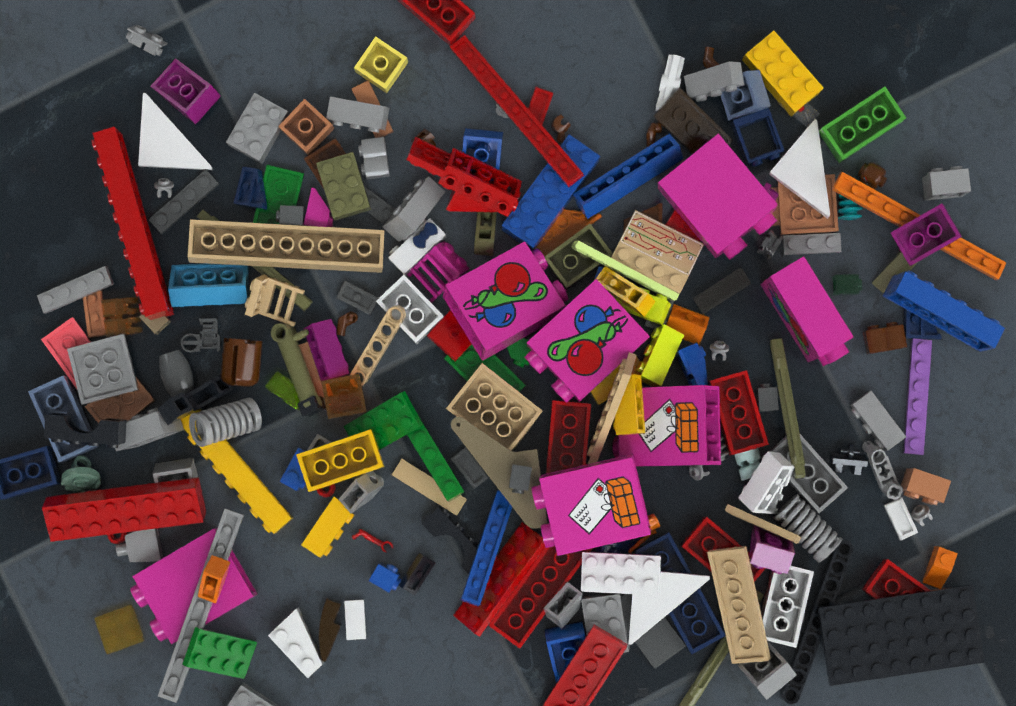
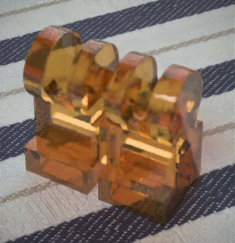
[101,297,142,338]

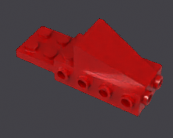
[406,137,522,217]

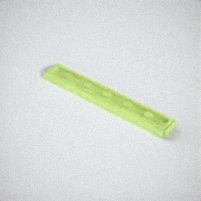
[572,241,679,301]

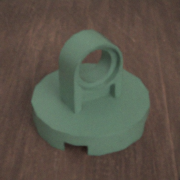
[61,456,101,493]

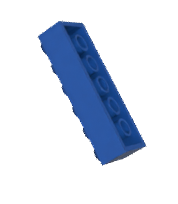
[502,134,600,251]
[883,271,1005,352]

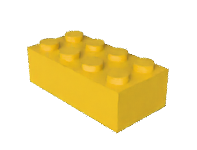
[742,31,823,117]
[296,429,385,492]

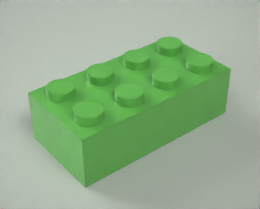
[819,87,906,163]

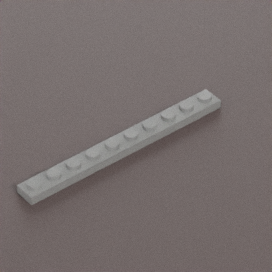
[158,508,244,703]

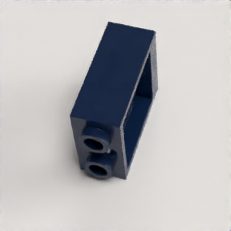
[731,108,784,167]

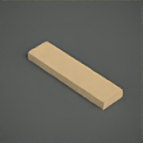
[392,459,467,516]
[725,504,801,544]

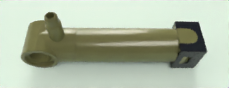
[271,323,327,416]

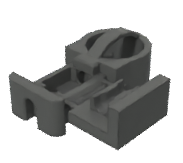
[181,319,221,353]

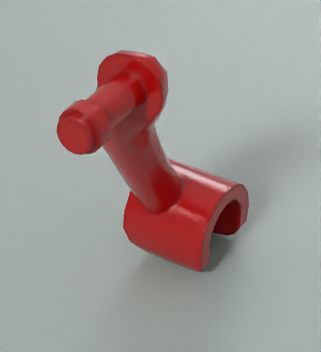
[352,529,393,553]

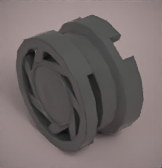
[757,229,783,260]

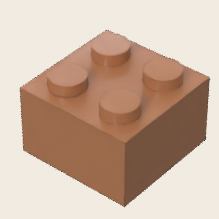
[278,99,334,156]
[901,468,951,505]

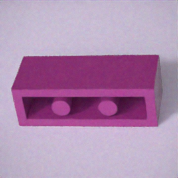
[303,319,349,383]

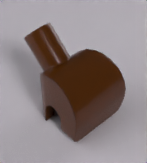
[551,114,571,143]

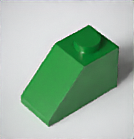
[507,338,531,368]

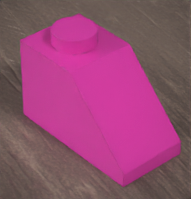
[304,188,334,227]

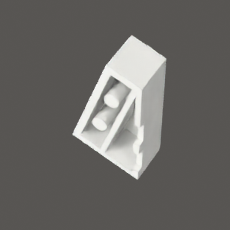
[739,451,794,514]
[268,607,324,678]

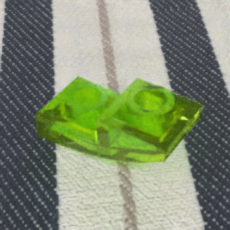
[265,371,300,410]

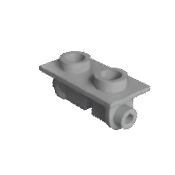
[126,25,168,56]

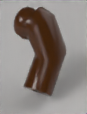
[703,47,720,69]
[646,122,662,147]
[336,311,358,336]

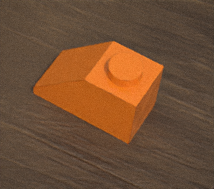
[922,546,958,589]
[198,555,230,603]

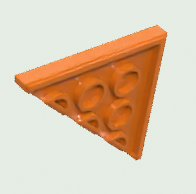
[509,209,602,257]

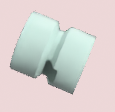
[734,448,761,480]

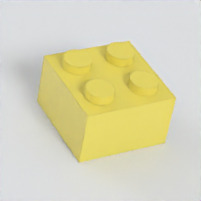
[354,36,408,93]

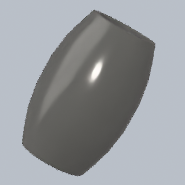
[159,350,194,398]

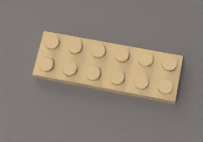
[587,352,636,464]
[707,546,771,664]

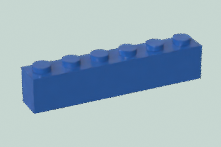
[573,134,683,219]

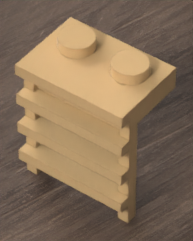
[245,274,305,327]

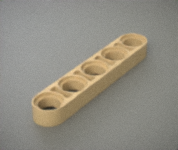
[350,305,406,387]

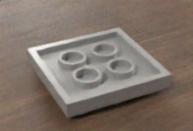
[67,334,139,405]

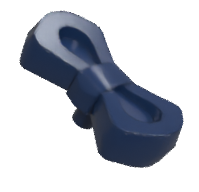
[413,223,438,249]

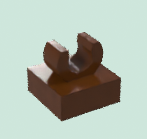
[411,128,436,146]

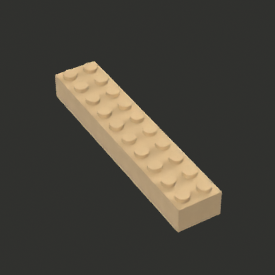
[188,220,384,273]

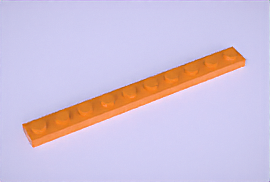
[832,172,1006,280]

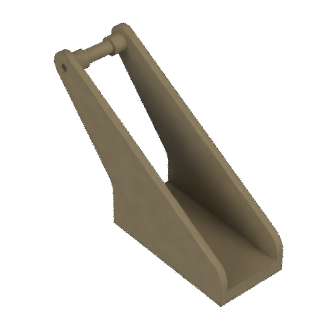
[451,417,547,528]

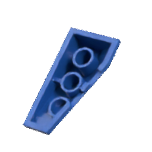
[675,343,708,386]

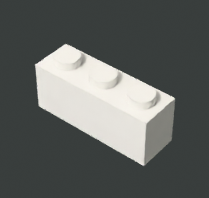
[388,218,446,276]

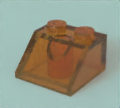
[321,374,367,419]

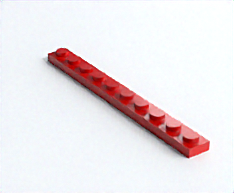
[450,35,584,187]

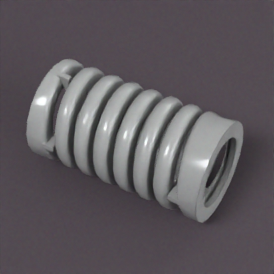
[189,398,262,447]
[773,494,843,563]

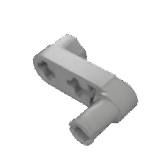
[862,441,903,500]

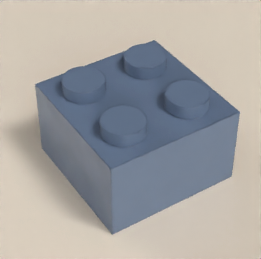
[721,70,771,120]

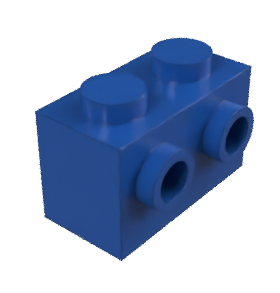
[280,448,306,491]
[369,563,401,592]

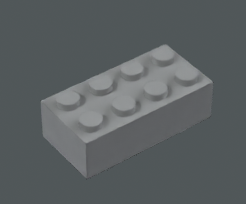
[769,434,848,513]

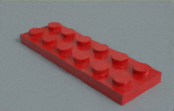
[453,522,545,637]
[542,624,628,706]

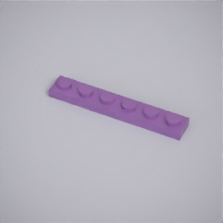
[903,339,932,455]

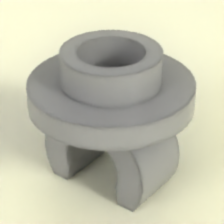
[154,178,174,198]
[710,341,729,361]
[689,465,710,480]
[911,505,933,526]

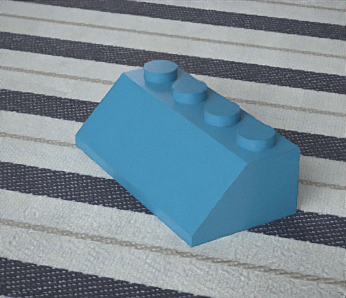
[168,263,249,307]

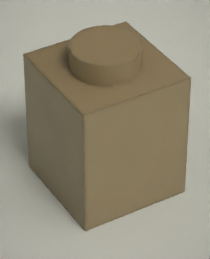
[139,314,171,335]

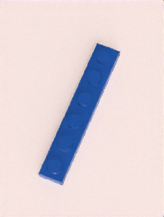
[460,490,512,607]

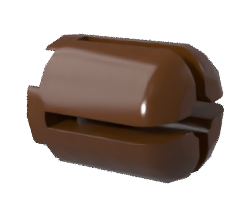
[221,338,263,387]

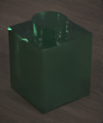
[832,274,862,296]

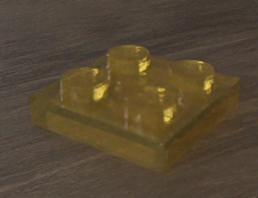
[94,605,145,654]

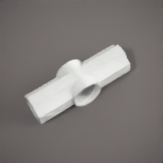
[655,55,685,111]

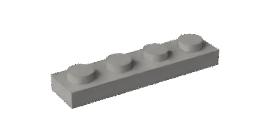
[37,266,114,314]

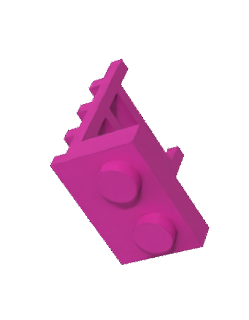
[407,241,470,303]

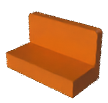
[666,304,710,345]

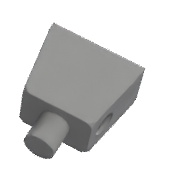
[339,471,384,514]
[116,528,164,562]
[544,582,583,628]

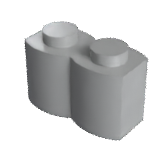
[358,137,390,180]

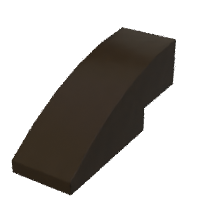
[319,598,342,662]

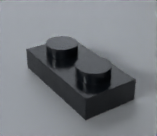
[398,553,435,595]

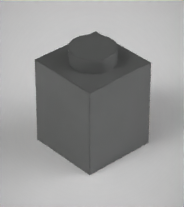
[276,205,305,226]
[756,384,779,412]
[509,465,532,494]

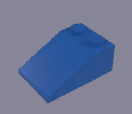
[462,128,503,181]
[545,622,586,683]

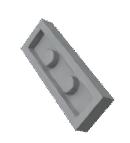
[782,233,842,256]

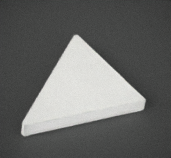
[138,93,213,170]
[769,119,830,219]
[628,571,710,645]

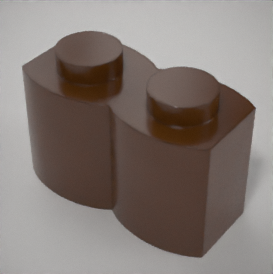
[863,322,907,354]

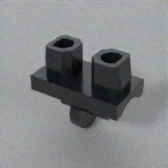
[830,443,868,475]

